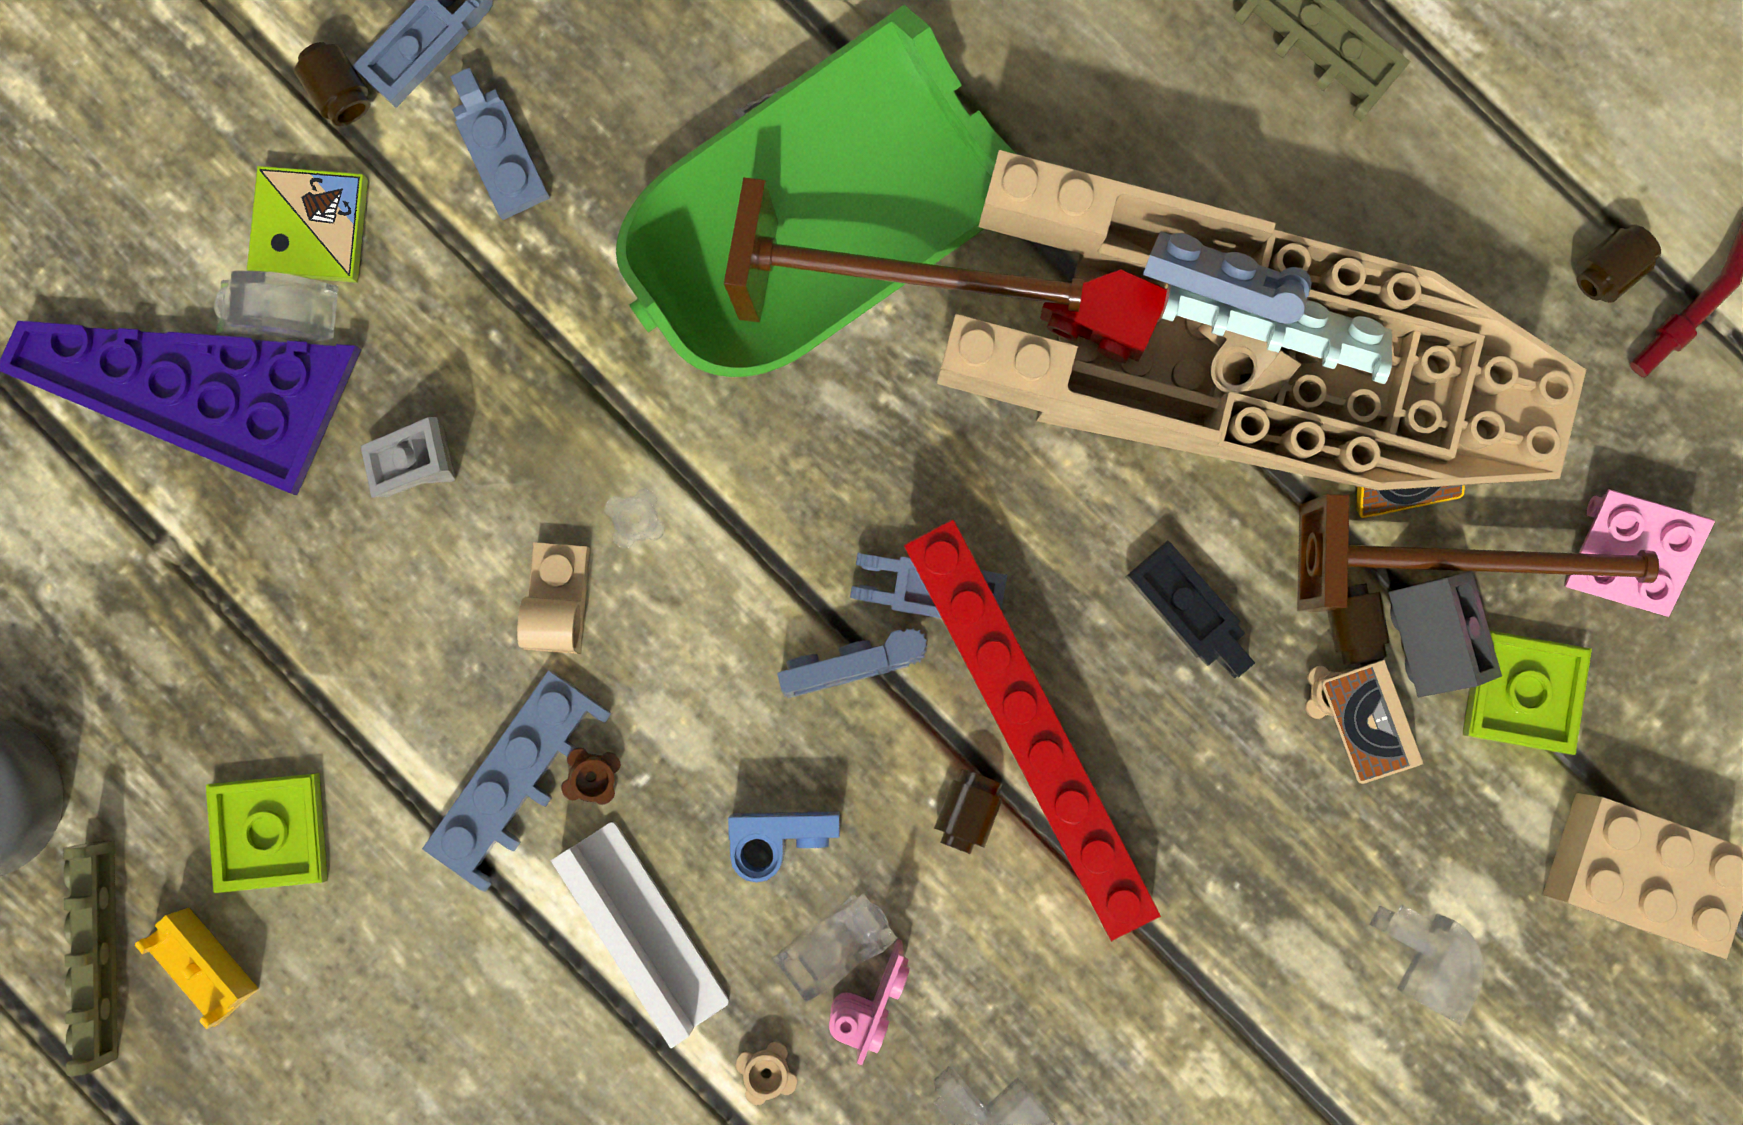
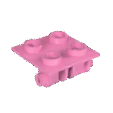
[1565,489,1715,617]
[829,939,910,1065]

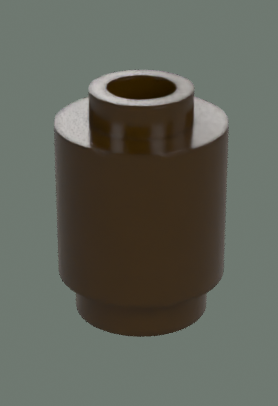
[294,42,371,126]
[1576,225,1661,303]
[1327,583,1390,665]
[934,769,1003,854]

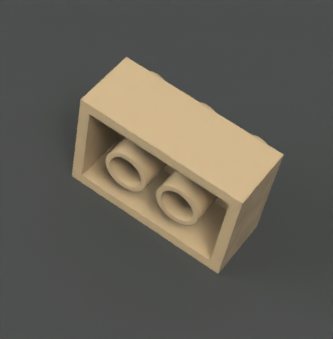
[1543,793,1743,960]

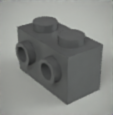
[1388,571,1502,698]

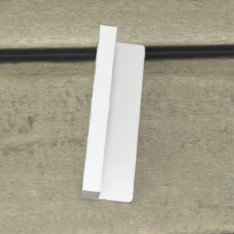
[551,822,729,1048]

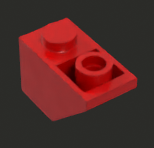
[1040,269,1167,363]

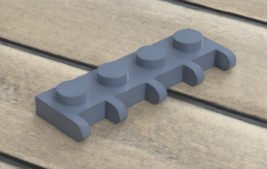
[422,670,612,892]

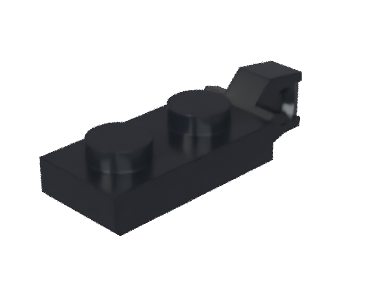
[1125,540,1255,678]

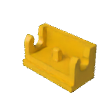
[135,908,259,1029]

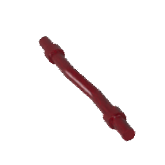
[1629,220,1743,378]

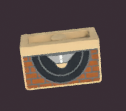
[1322,658,1424,784]

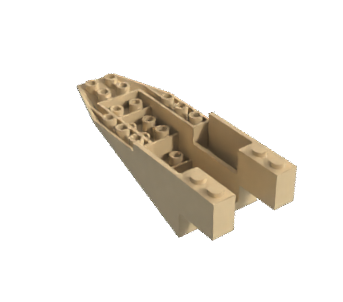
[937,150,1586,490]

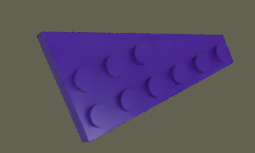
[0,321,362,495]

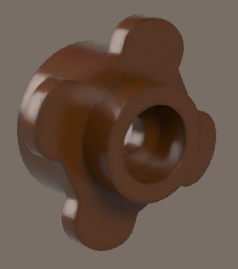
[561,747,621,805]

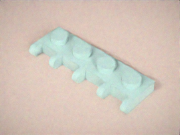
[1162,284,1392,384]

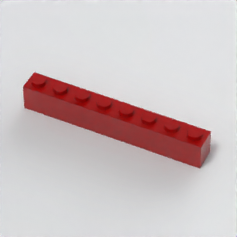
[904,518,1161,941]

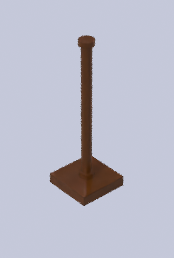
[724,177,1084,323]
[1297,494,1659,612]

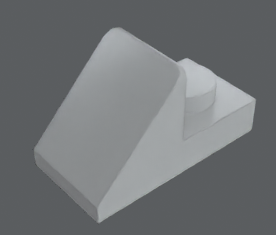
[360,417,456,498]

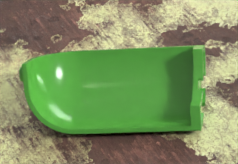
[616,5,1016,377]

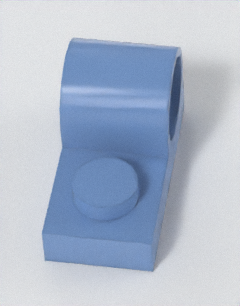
[728,811,840,883]

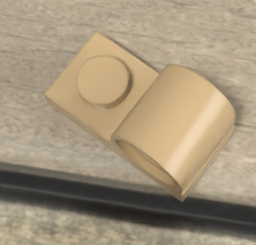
[1197,323,1301,402]
[517,542,590,654]

